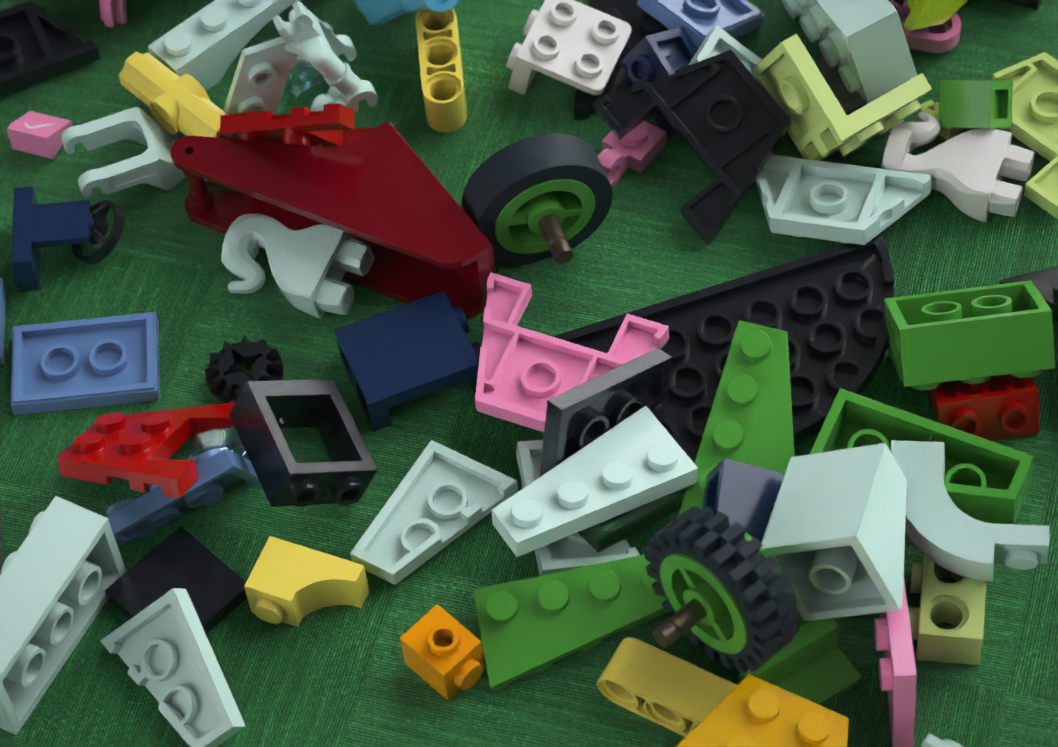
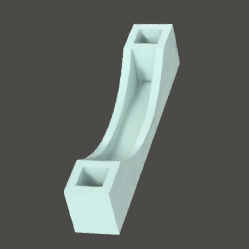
[148,0,300,91]

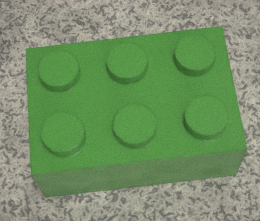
[884,280,1055,390]

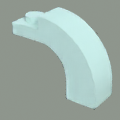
[891,440,1050,582]

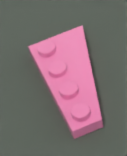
[875,580,917,747]

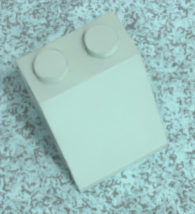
[760,443,907,622]

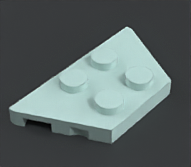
[755,155,932,245]

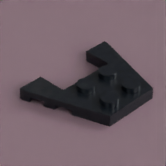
[592,50,791,246]

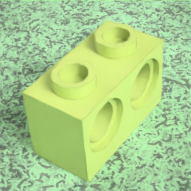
[909,554,986,665]

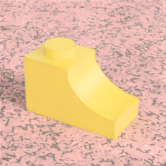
[244,536,369,627]

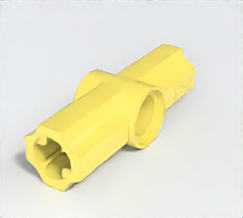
[118,52,230,139]

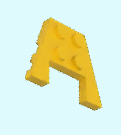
[676,674,849,747]

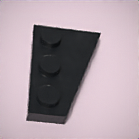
[540,348,672,477]

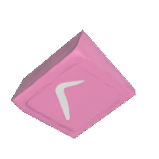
[6,111,73,159]

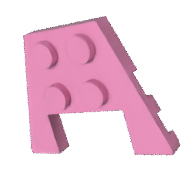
[475,272,669,432]

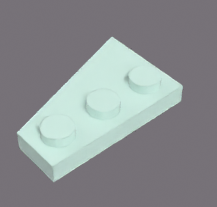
[350,440,518,585]

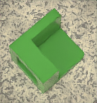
[939,80,1013,128]

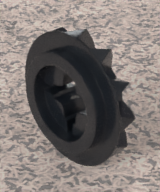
[205,335,284,403]

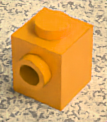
[400,604,485,701]

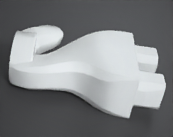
[882,112,1035,223]

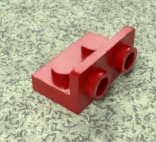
[926,374,1039,441]

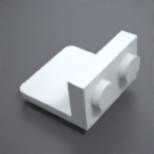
[506,0,632,95]

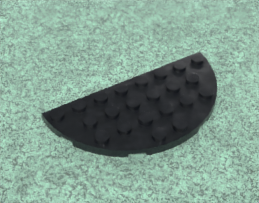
[552,234,895,463]

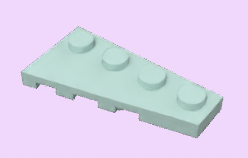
[492,406,698,557]

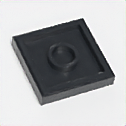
[105,526,247,634]

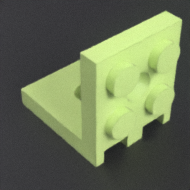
[751,33,932,161]

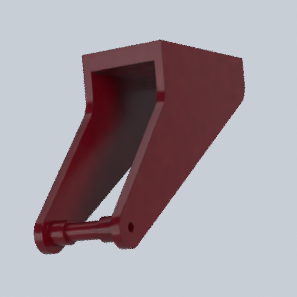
[170,121,496,320]

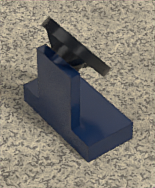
[11,186,125,291]

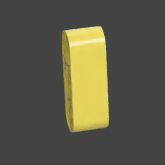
[415,8,467,133]
[597,637,737,737]

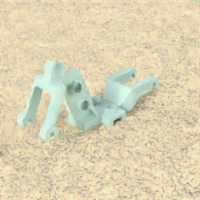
[61,1,378,199]

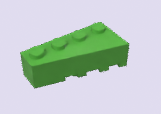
[810,388,1034,524]

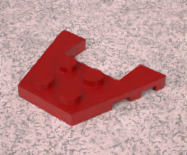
[220,103,402,147]
[57,402,239,498]

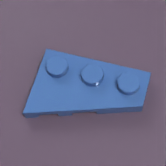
[106,448,260,547]

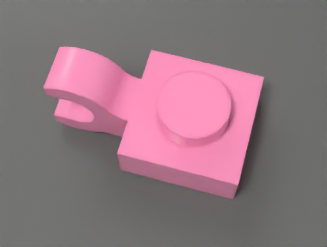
[597,121,667,187]

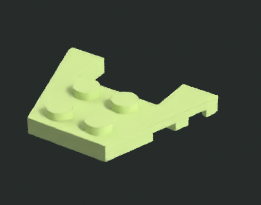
[917,52,1058,219]

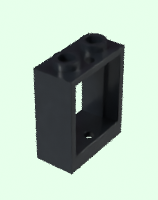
[229,379,378,507]

